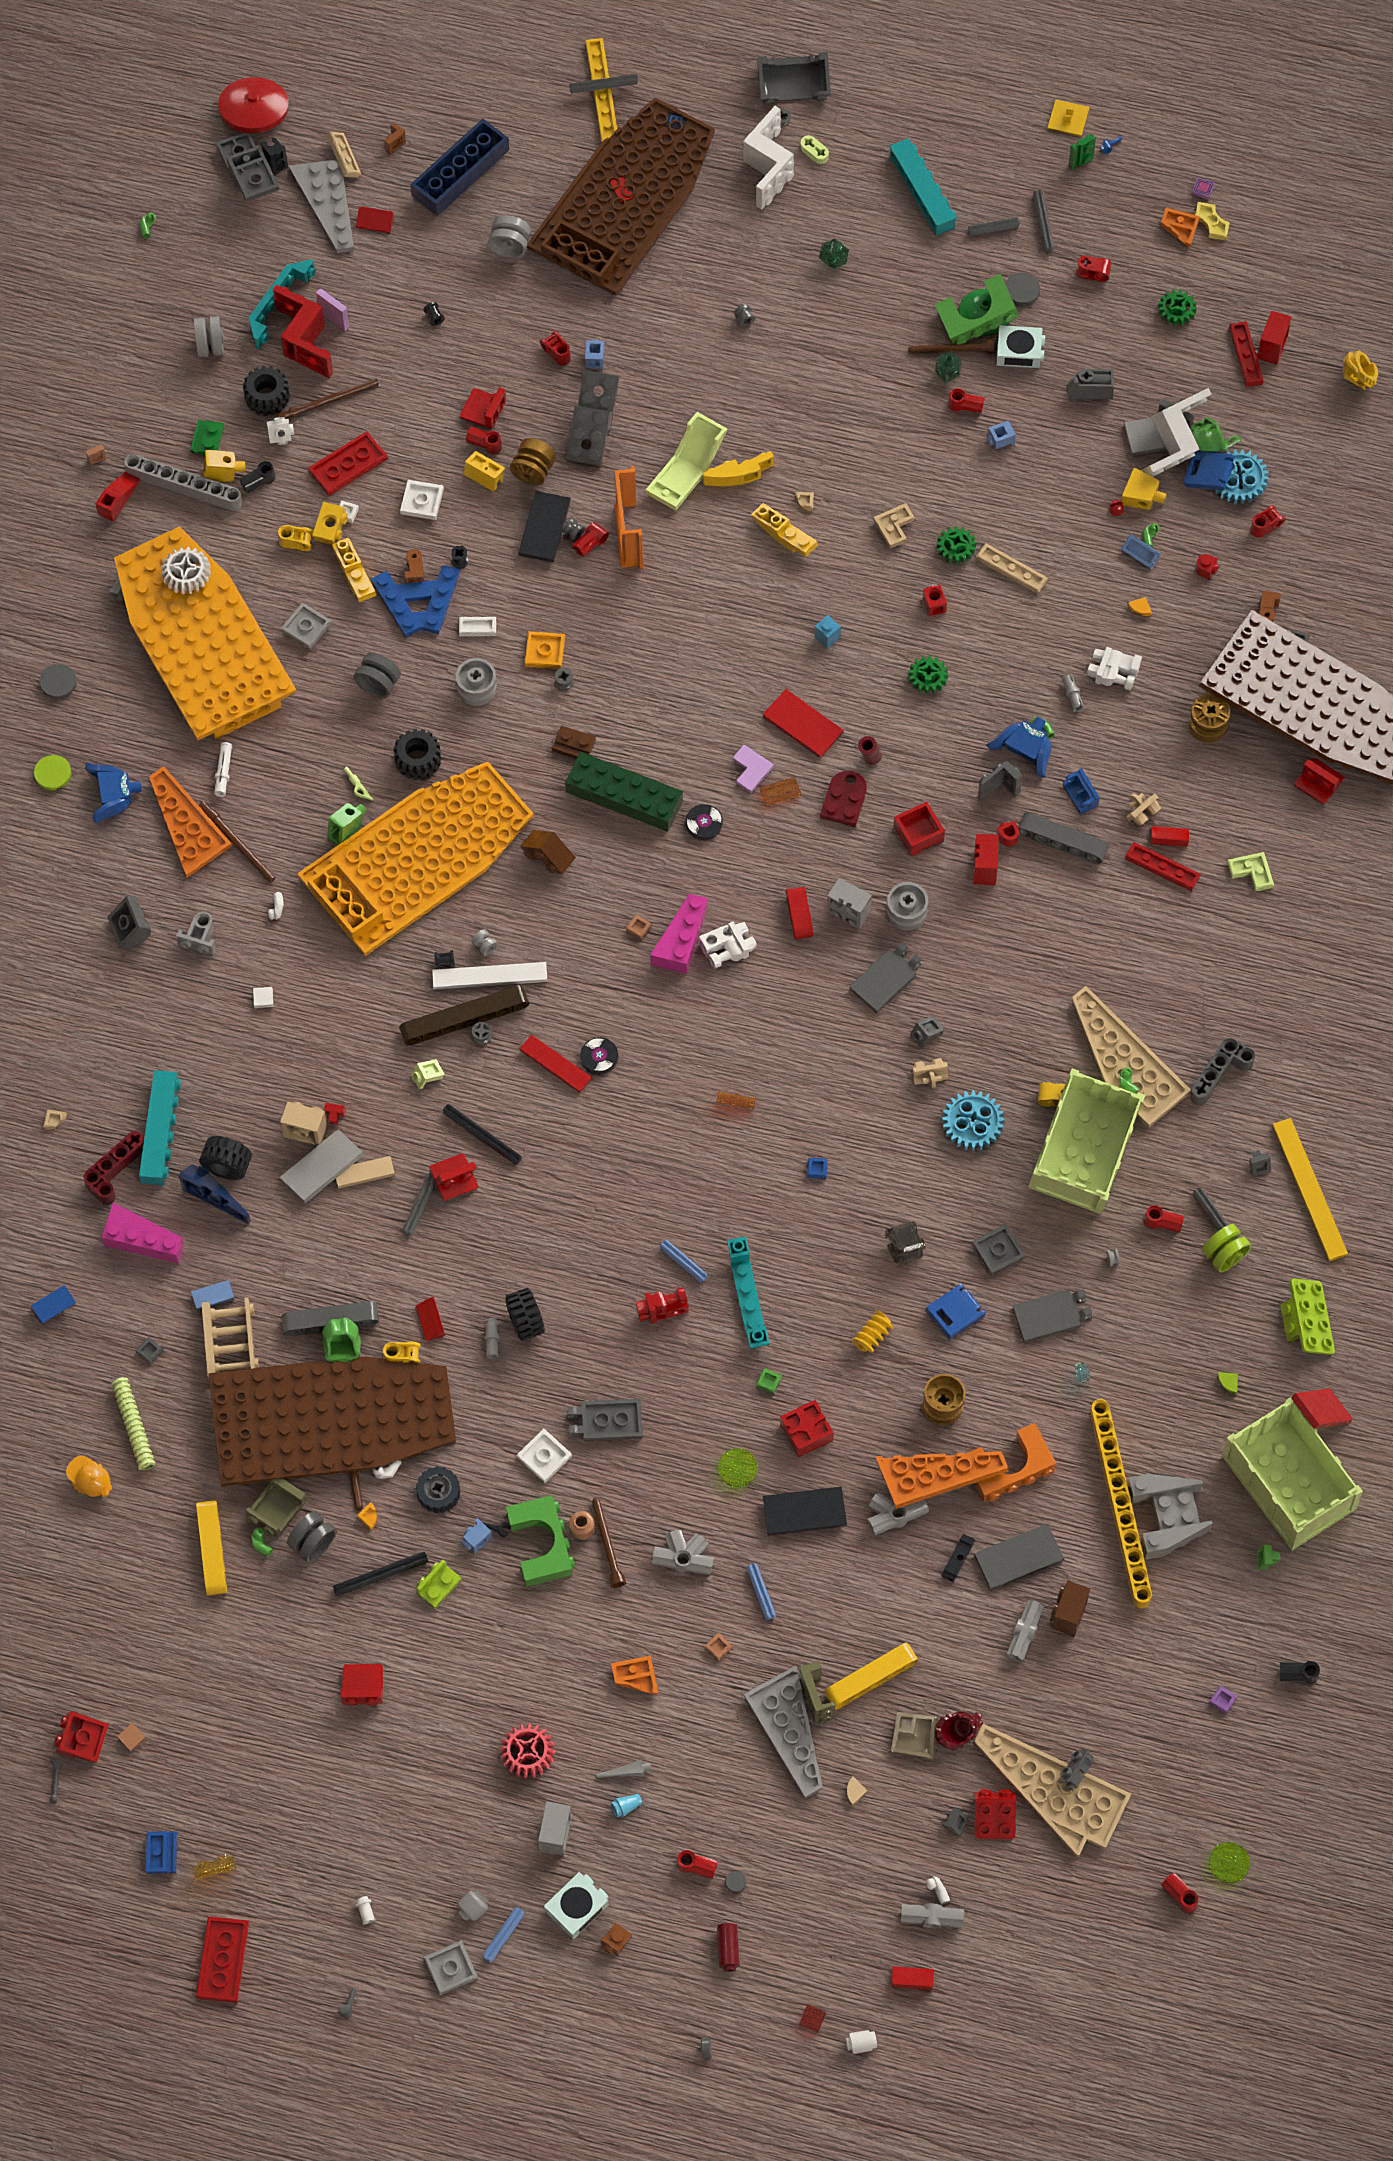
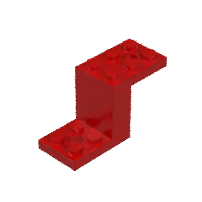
[273,285,333,379]

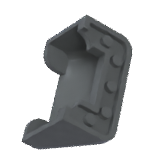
[757,52,831,104]

